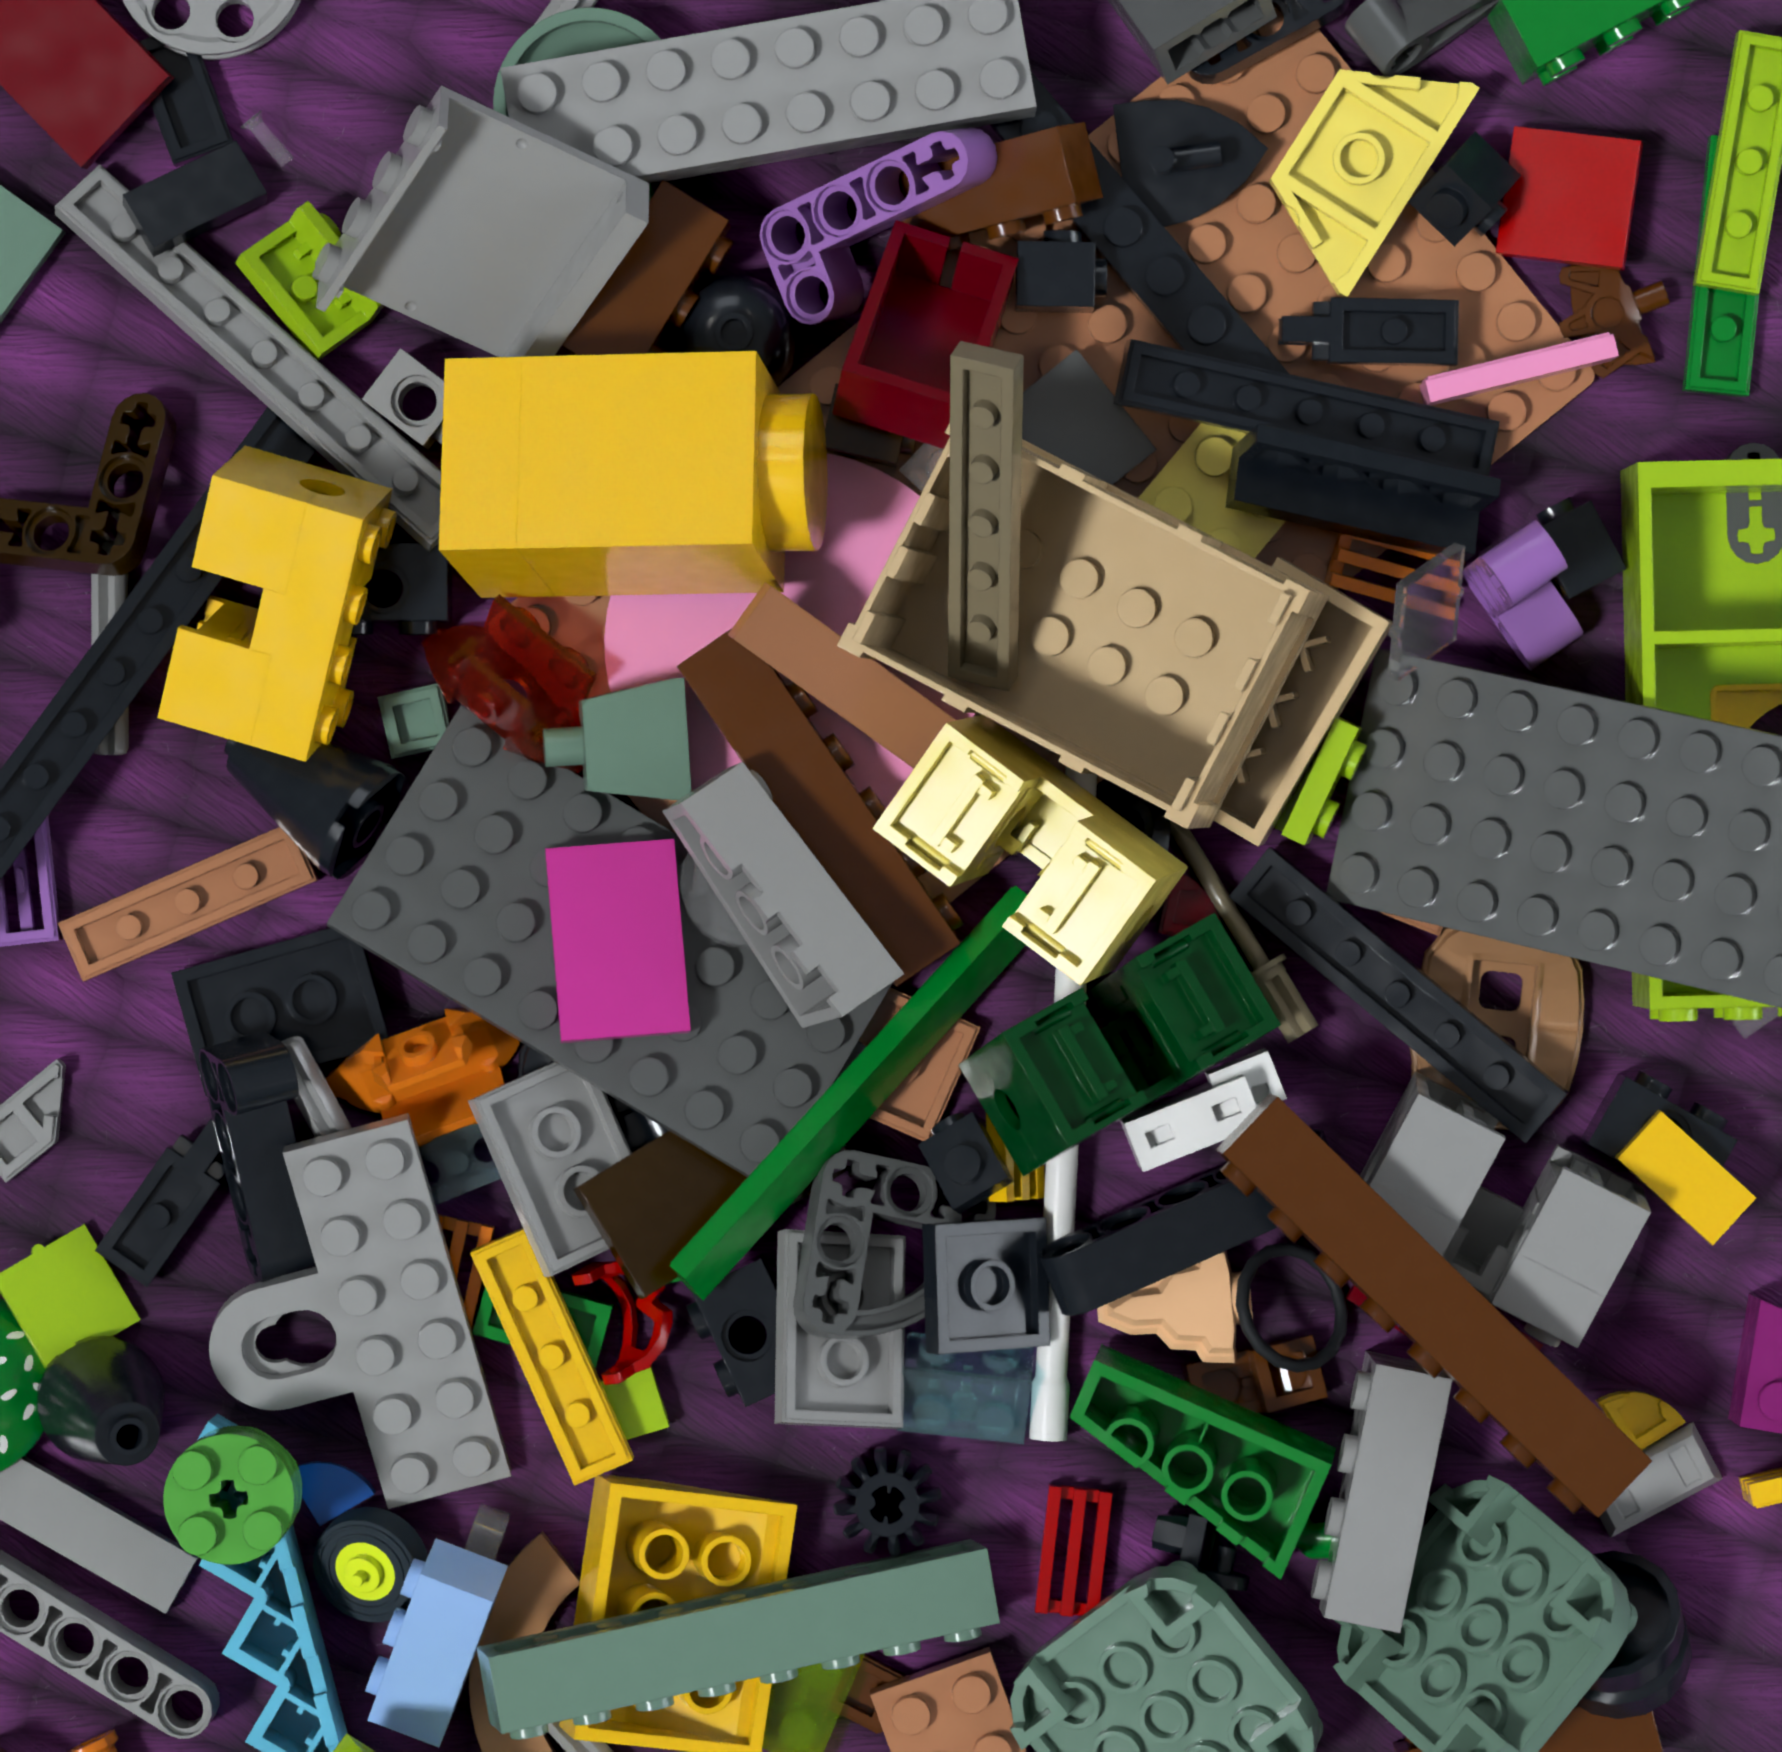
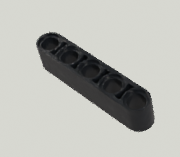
[1039,1129,1329,1316]

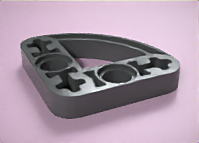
[793,1150,996,1339]

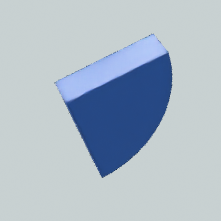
[298,1461,376,1527]

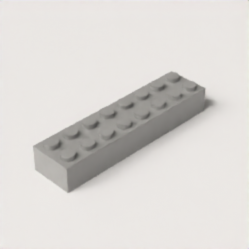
[500,0,1037,184]

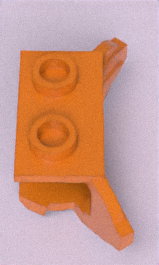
[326,1008,520,1146]

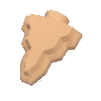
[1097,1250,1253,1363]

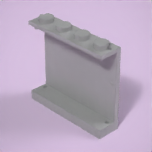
[312,86,649,357]

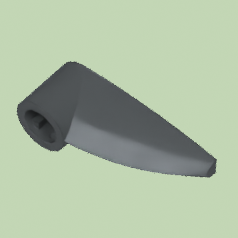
[1345,0,1499,77]

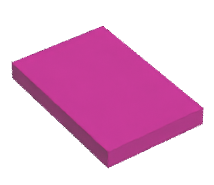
[545,839,691,1043]

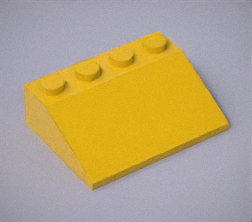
[559,1474,797,1752]

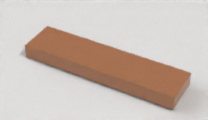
[728,582,956,769]
[58,827,319,982]

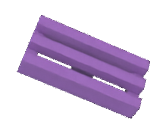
[0,816,62,947]

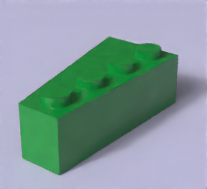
[1069,1344,1336,1580]

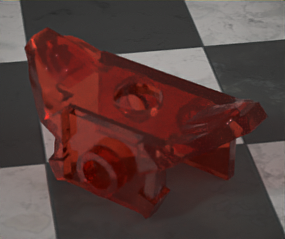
[421,594,597,773]

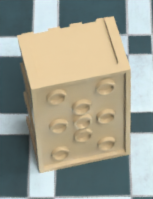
[837,423,1329,829]

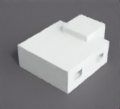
[1120,1048,1287,1172]

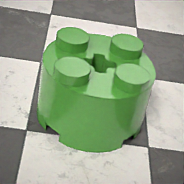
[163,1426,302,1565]

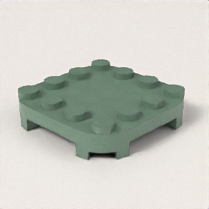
[1333,1475,1638,1752]
[1010,1561,1323,1752]

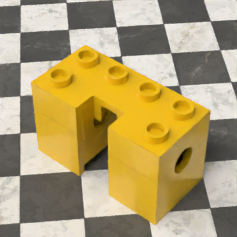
[157,445,397,762]

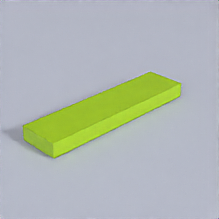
[1693,30,1782,296]

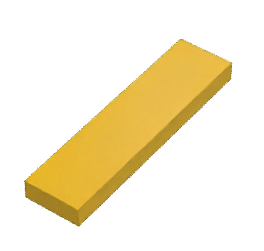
[470,1228,634,1486]

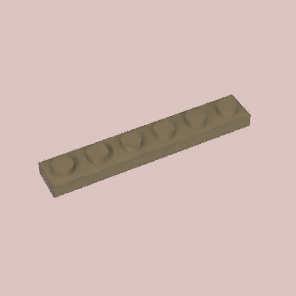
[948,341,1024,691]

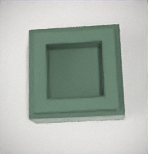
[377,683,450,760]

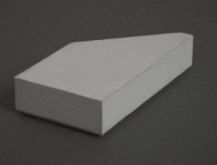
[0,1058,66,1183]

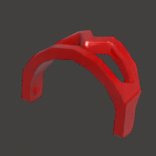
[572,1261,673,1385]

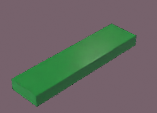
[1682,135,1759,397]

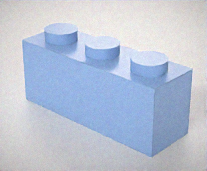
[365,1538,508,1748]

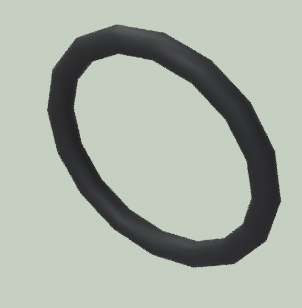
[1236,1242,1348,1373]

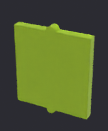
[0,1224,141,1369]

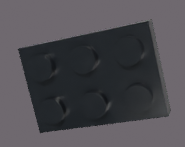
[171,928,391,1096]

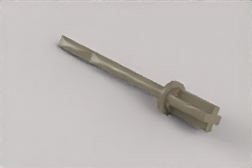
[1170,821,1318,1043]

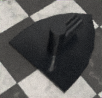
[1113,100,1268,227]

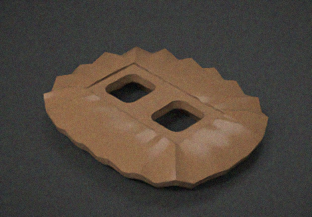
[1409,927,1585,1130]

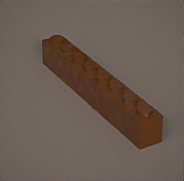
[1216,1094,1652,1518]

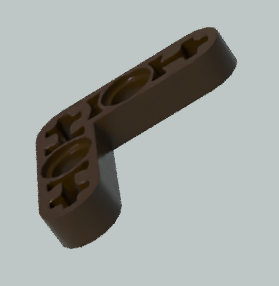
[0,393,177,576]

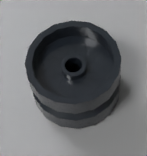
[1577,1551,1692,1719]

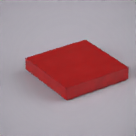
[1495,126,1643,271]

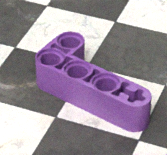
[760,127,997,325]
[1462,519,1584,671]

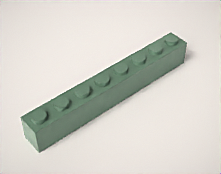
[476,1539,1000,1740]

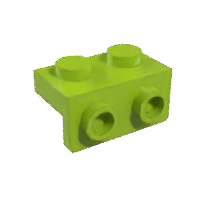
[235,201,384,360]
[1274,717,1367,846]

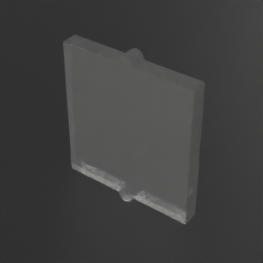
[1387,542,1466,682]

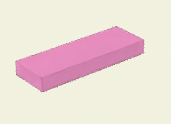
[1419,332,1619,406]

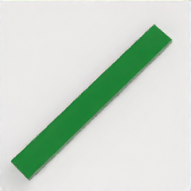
[669,885,1027,1301]

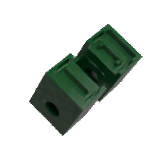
[959,912,1281,1176]

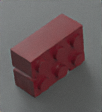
[832,220,1019,449]

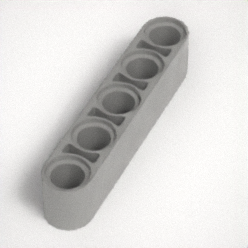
[0,1549,220,1739]

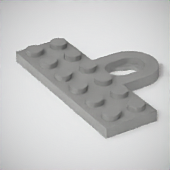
[209,1113,512,1509]

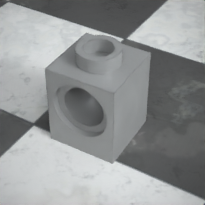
[362,348,444,450]

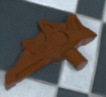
[1559,264,1670,379]

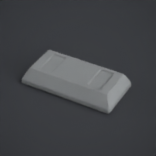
[1599,1422,1723,1538]

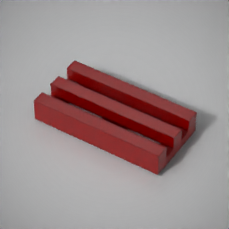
[1034,1483,1113,1617]

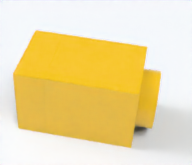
[439,351,828,598]

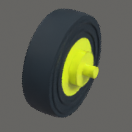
[313,1507,428,1622]

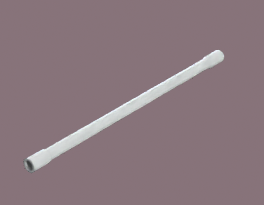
[1029,766,1097,1442]

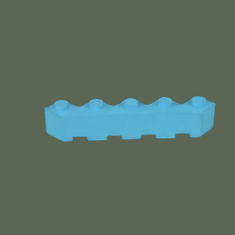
[197,1413,348,1752]

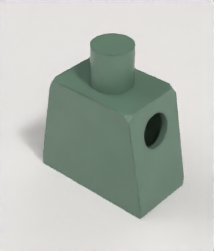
[543,678,692,801]

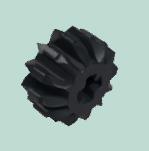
[833,1446,942,1556]

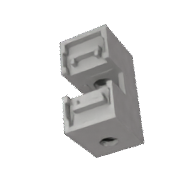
[1360,1071,1651,1348]

